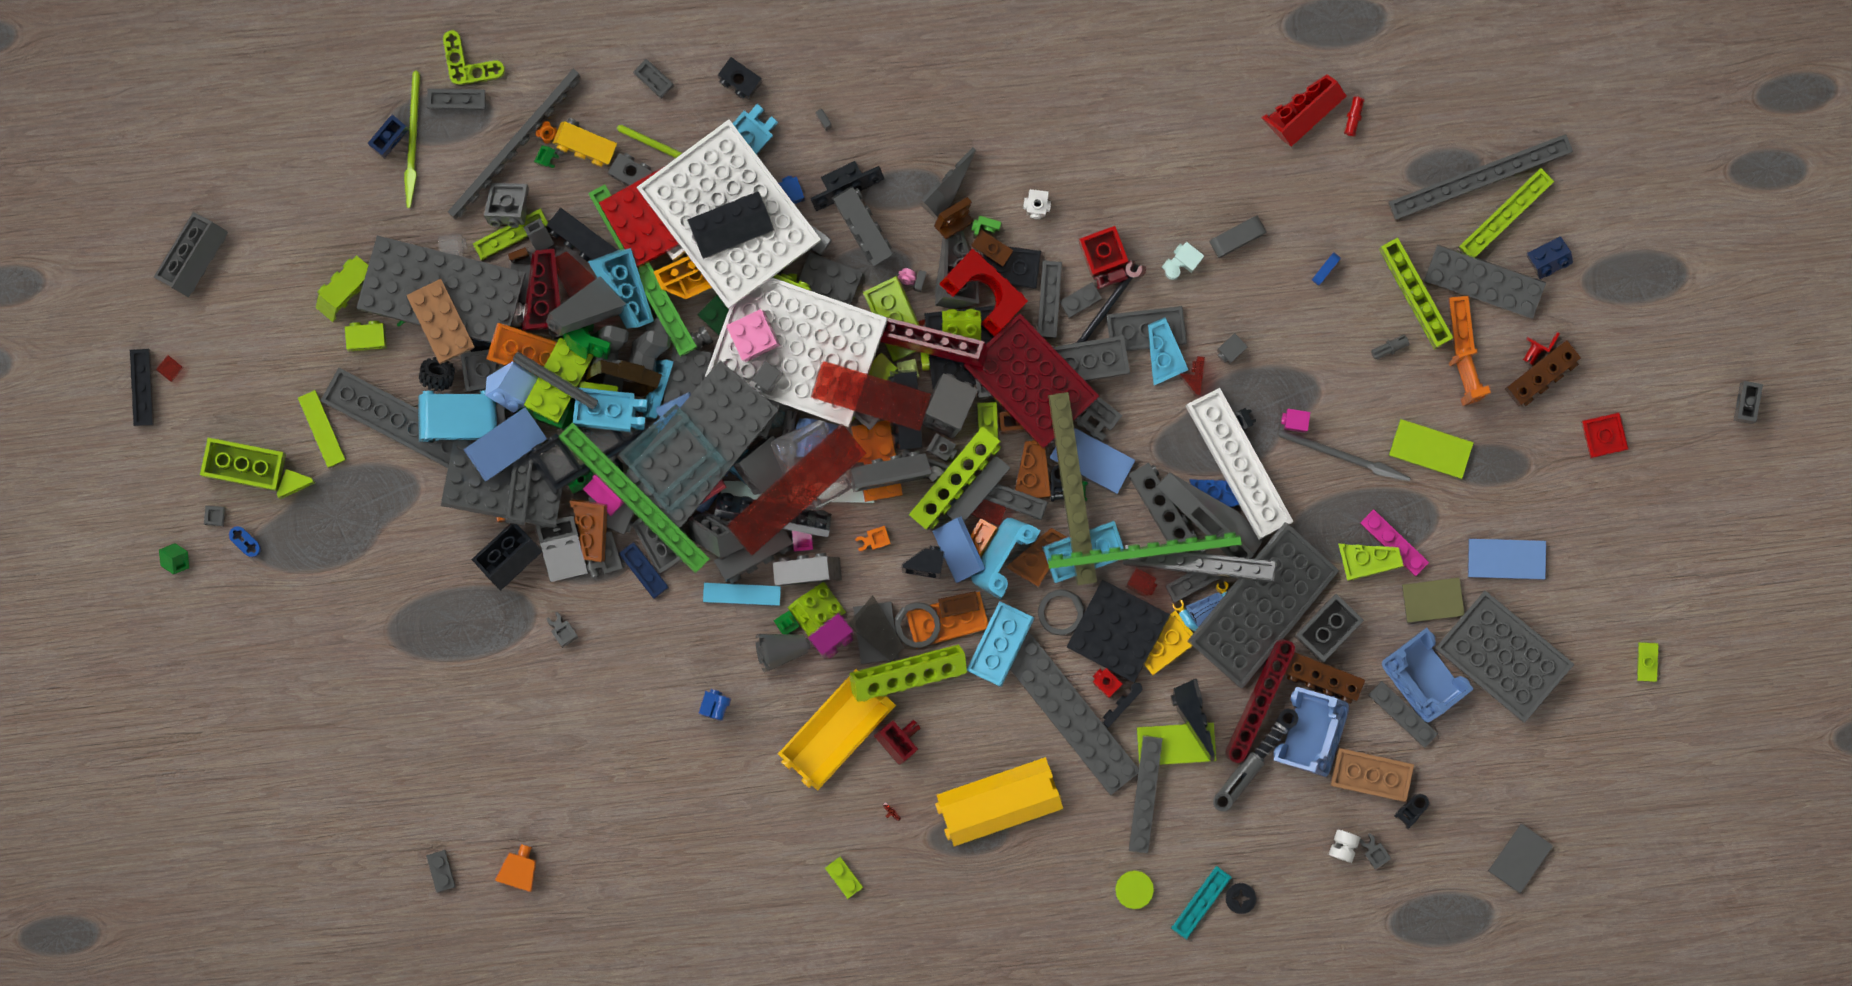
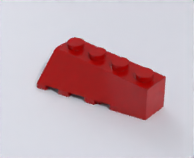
[1261,74,1347,147]

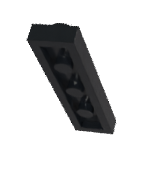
[130,349,154,427]

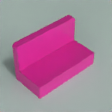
[583,474,624,516]

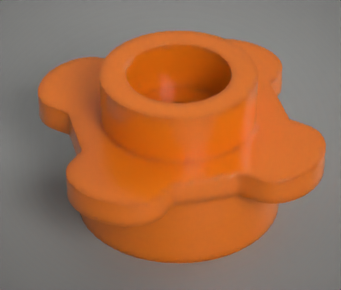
[535,121,557,144]

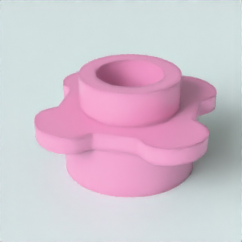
[898,268,917,285]

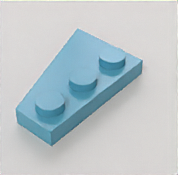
[1148,317,1189,385]
[643,360,674,419]

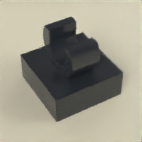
[1234,408,1256,431]

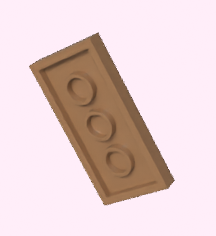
[406,279,475,364]
[1330,748,1414,802]

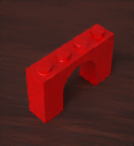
[939,248,1028,337]

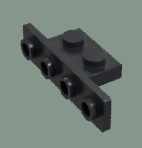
[811,161,884,211]

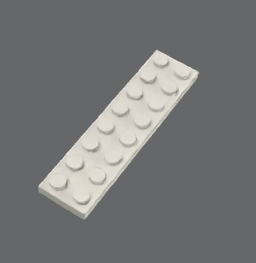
[1186,388,1293,540]

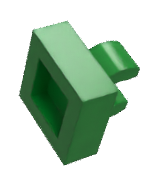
[534,145,559,168]
[773,610,800,634]

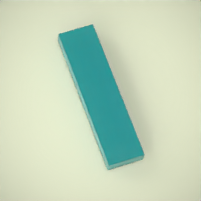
[1171,866,1232,940]

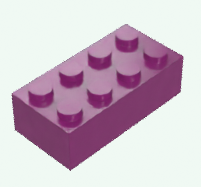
[808,613,854,659]

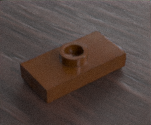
[971,230,1013,267]
[938,591,980,618]

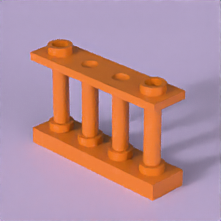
[1449,347,1491,406]

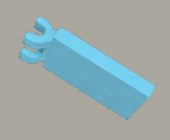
[733,104,778,155]
[573,387,647,432]

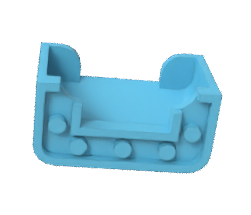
[418,391,497,442]
[971,518,1041,600]

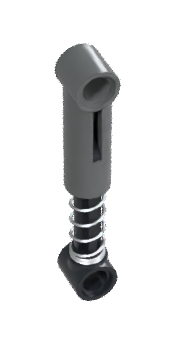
[1213,709,1298,811]

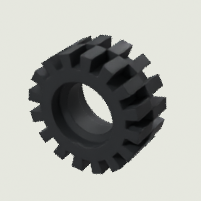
[419,357,455,391]

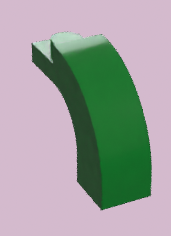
[563,328,611,359]

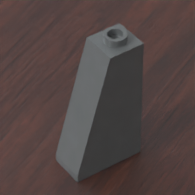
[546,277,626,336]

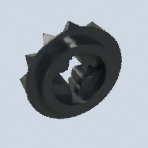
[1225,883,1256,914]

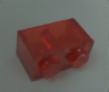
[1126,568,1158,598]

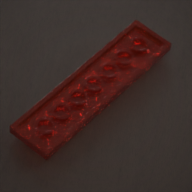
[727,424,867,555]

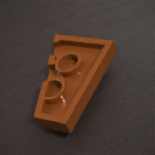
[570,499,607,562]

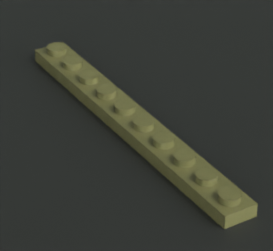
[1048,392,1097,585]

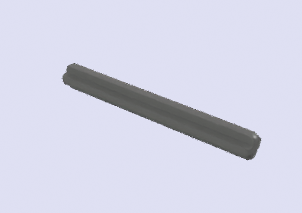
[513,352,598,409]

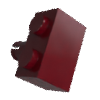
[874,720,921,765]

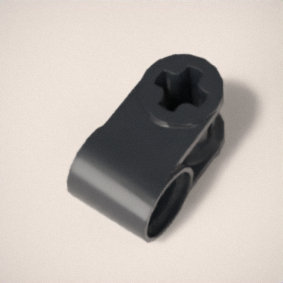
[1050,465,1064,502]
[1394,794,1429,829]

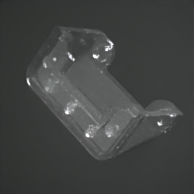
[771,420,852,511]

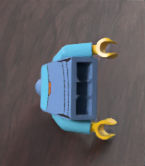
[1172,581,1228,632]

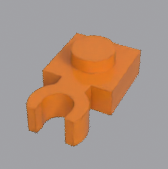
[855,526,891,551]

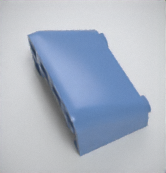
[1382,628,1473,722]
[1274,687,1349,777]

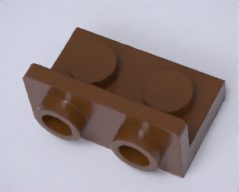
[934,197,974,239]

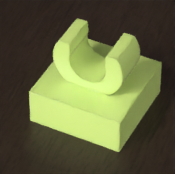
[897,359,920,379]

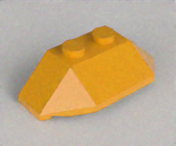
[653,256,712,300]

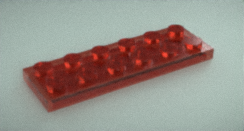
[810,360,931,431]

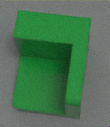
[159,543,189,575]

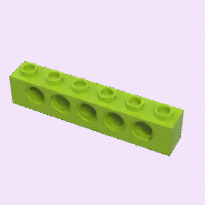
[1379,238,1453,349]
[909,426,1001,530]
[849,644,967,702]

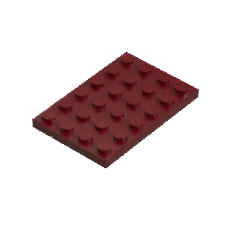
[964,313,1099,449]

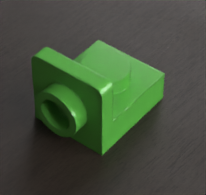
[972,216,1001,237]

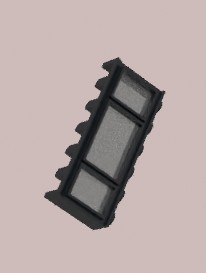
[529,410,653,495]

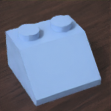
[485,361,538,413]

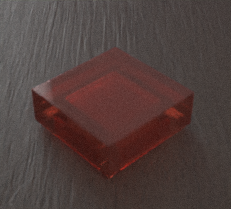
[156,355,184,382]

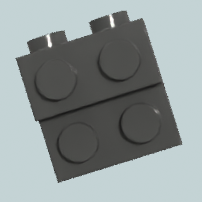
[484,183,529,228]

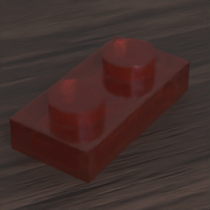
[971,499,1006,526]

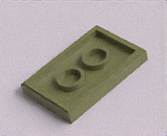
[1402,577,1464,623]

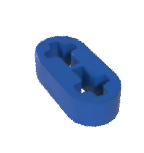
[1312,252,1341,286]
[229,526,261,557]

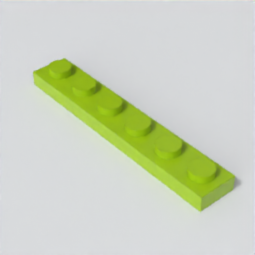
[1459,168,1554,257]

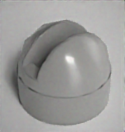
[929,466,944,483]

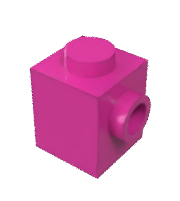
[1281,409,1311,433]

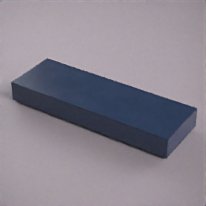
[619,542,669,599]

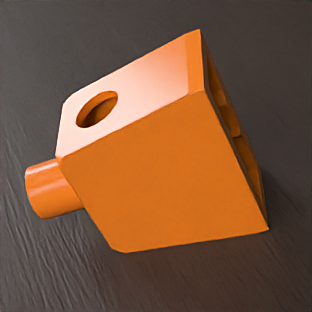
[495,844,536,892]

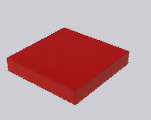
[1581,412,1628,459]

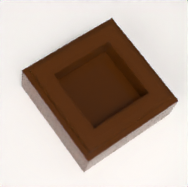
[508,247,529,263]

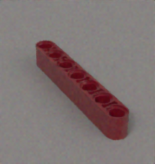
[1225,639,1295,763]

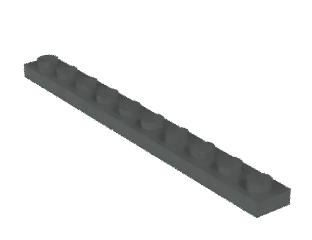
[448,69,580,219]
[1388,134,1573,220]

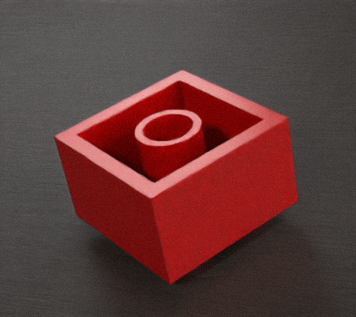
[1079,226,1128,277]

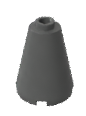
[755,634,810,672]

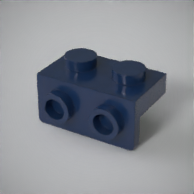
[1527,236,1573,279]

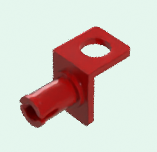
[1523,332,1560,365]

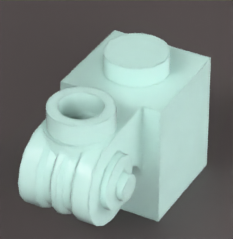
[1162,242,1204,280]

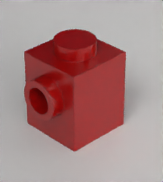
[1092,668,1122,698]

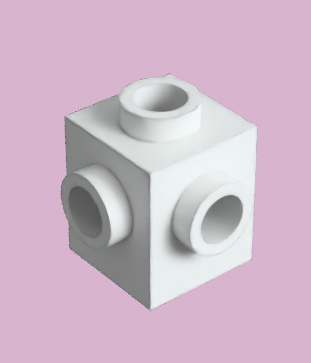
[1023,189,1051,219]

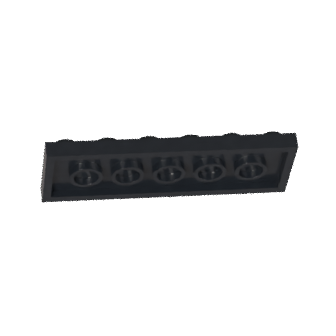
[714,492,832,537]

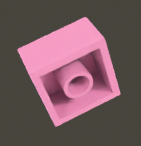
[726,309,780,362]

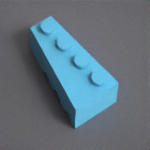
[588,248,654,329]

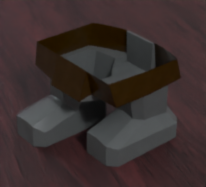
[584,326,671,397]

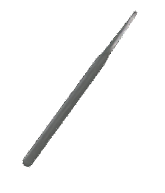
[1278,430,1411,481]

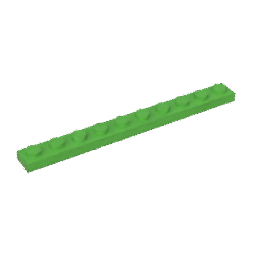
[588,185,697,357]
[558,423,709,573]
[1048,532,1242,569]

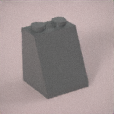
[920,373,978,439]

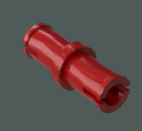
[1344,97,1365,137]

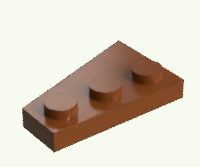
[1015,440,1051,498]
[1005,528,1067,587]

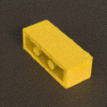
[553,121,617,167]

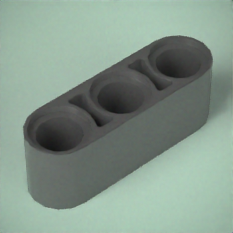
[1209,215,1267,258]

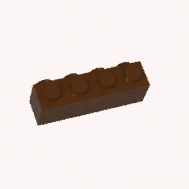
[1505,340,1581,407]
[1284,653,1365,704]

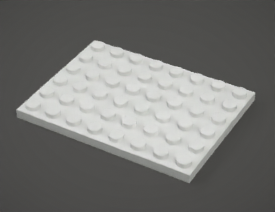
[637,119,821,309]
[705,278,888,427]

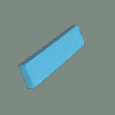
[703,583,781,606]

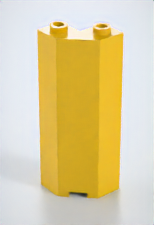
[778,669,896,791]
[935,757,1063,846]

